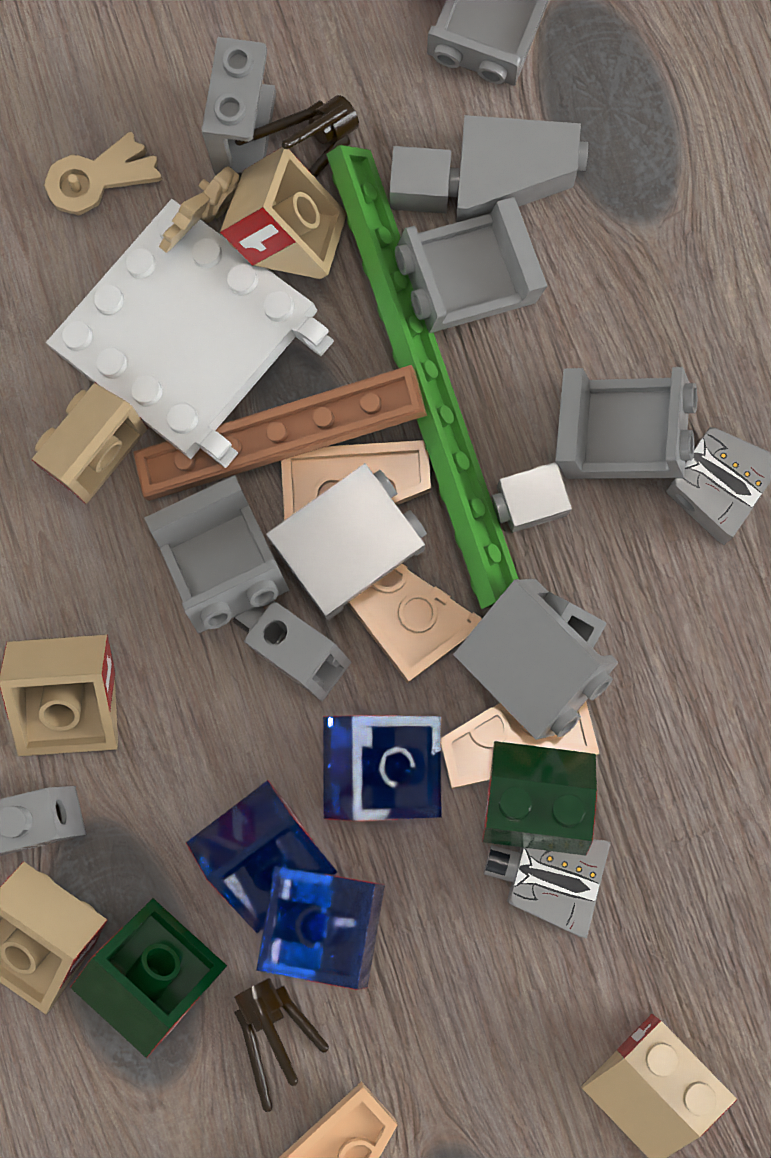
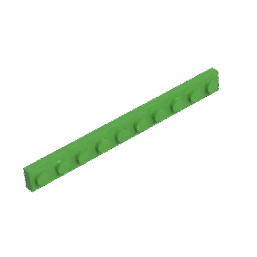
[326,145,518,609]

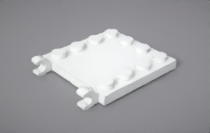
[46,199,334,468]

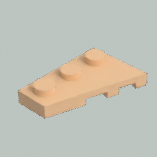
[281,440,431,521]
[347,564,482,684]
[440,702,599,789]
[279,1081,397,1158]

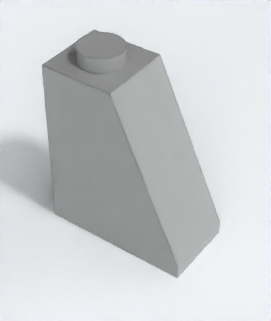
[456,115,588,223]

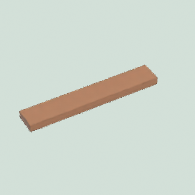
[133,365,427,501]

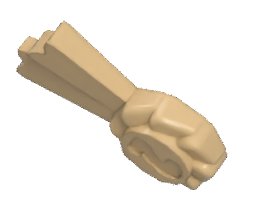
[44,132,162,216]
[159,166,239,253]

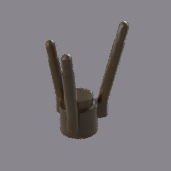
[235,95,359,178]
[234,978,329,1112]

